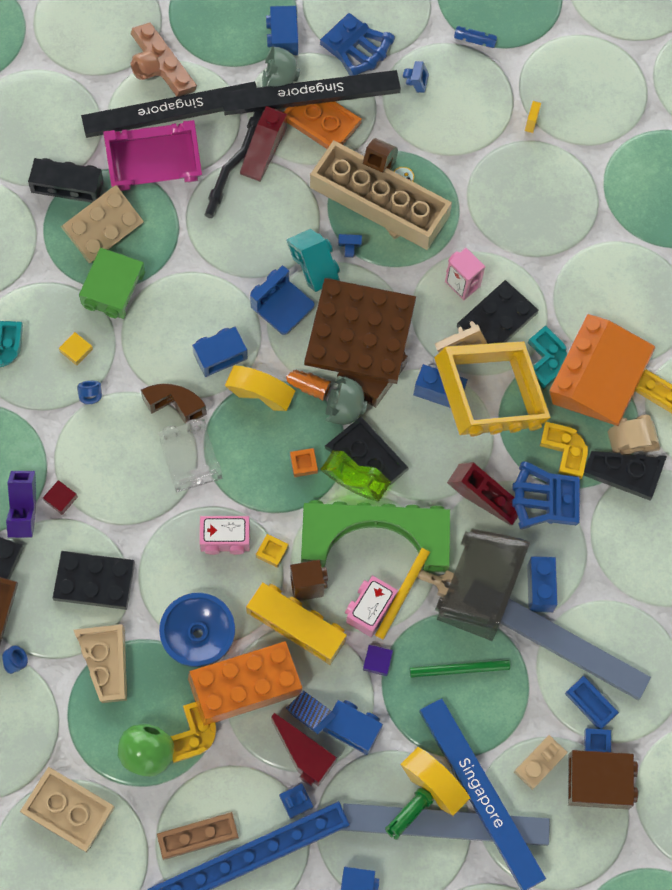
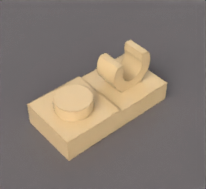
[435,321,487,352]
[514,735,568,790]

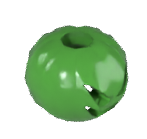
[118,724,174,777]

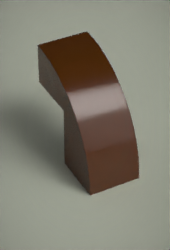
[362,138,398,173]
[141,384,207,425]

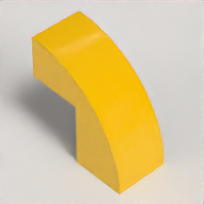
[224,365,295,411]
[400,747,470,816]

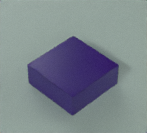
[363,645,393,676]

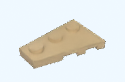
[74,624,127,703]

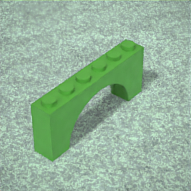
[301,500,450,573]

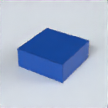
[584,728,611,752]

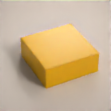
[525,101,541,133]
[59,332,93,365]
[256,534,289,568]

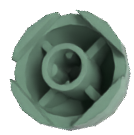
[262,46,300,87]
[325,376,367,425]

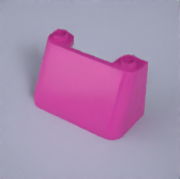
[103,120,202,191]

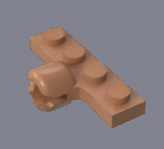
[130,22,197,96]

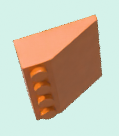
[549,314,655,426]

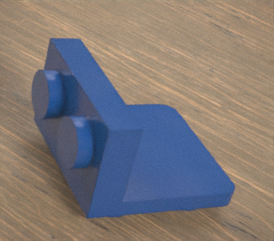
[250,265,314,335]

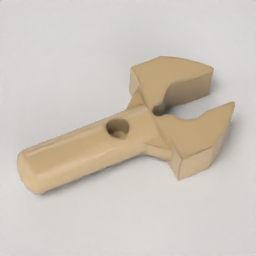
[417,569,459,597]

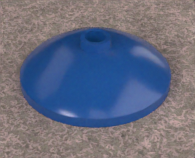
[159,593,235,667]

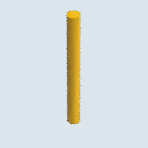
[375,548,430,640]

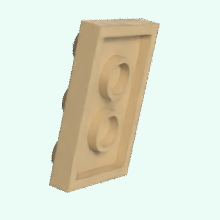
[61,185,144,263]
[20,767,115,853]

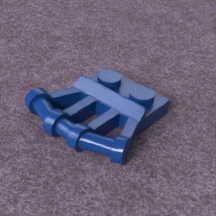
[320,13,395,76]
[512,461,580,530]

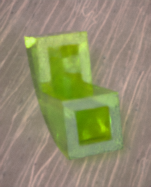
[320,450,391,502]

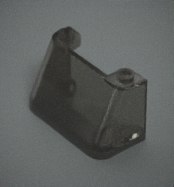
[435,528,530,641]

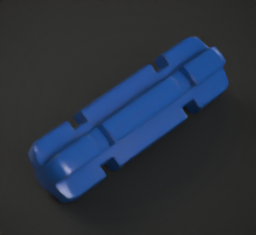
[454,26,497,48]

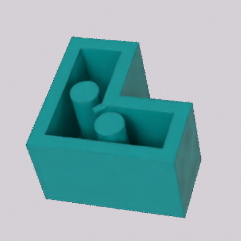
[286,229,340,292]

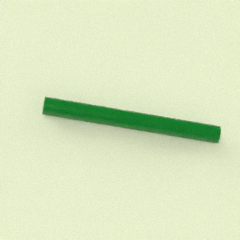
[410,660,510,678]

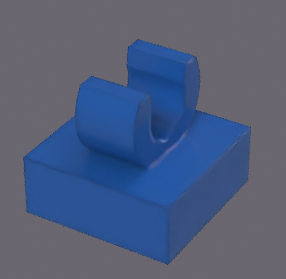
[403,61,429,93]
[338,234,362,258]
[279,784,313,819]

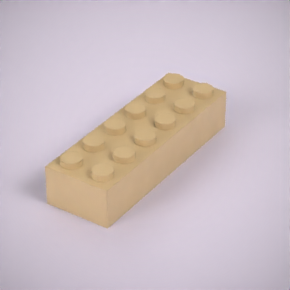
[310,140,452,250]

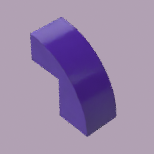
[6,471,36,538]

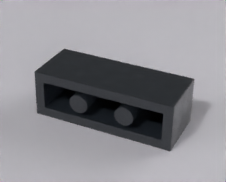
[28,158,103,203]

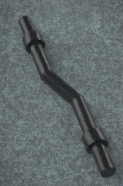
[204,111,264,218]

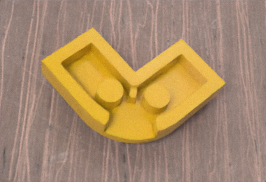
[540,422,588,479]
[170,702,216,764]

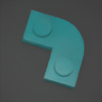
[0,321,23,367]
[528,325,567,389]

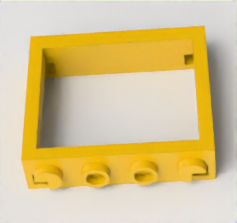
[434,341,551,437]

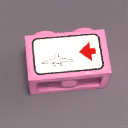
[445,248,485,300]
[200,516,250,555]
[345,575,398,638]

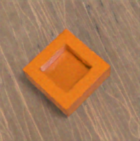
[290,448,318,477]

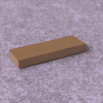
[157,812,239,860]

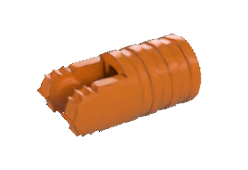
[286,369,331,401]

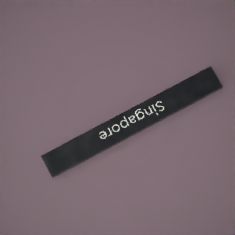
[221,70,401,116]
[81,81,257,138]

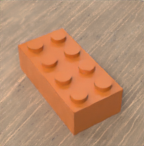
[188,641,302,726]

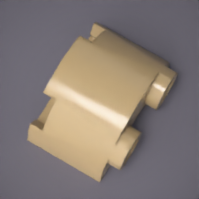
[608,415,660,455]

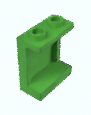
[79,247,145,319]

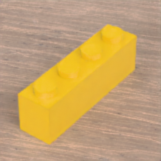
[246,582,347,665]

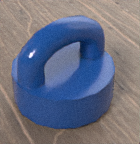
[77,380,102,404]
[2,646,28,674]

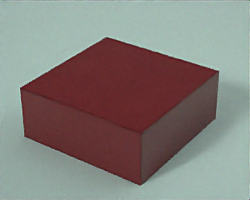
[43,480,78,515]

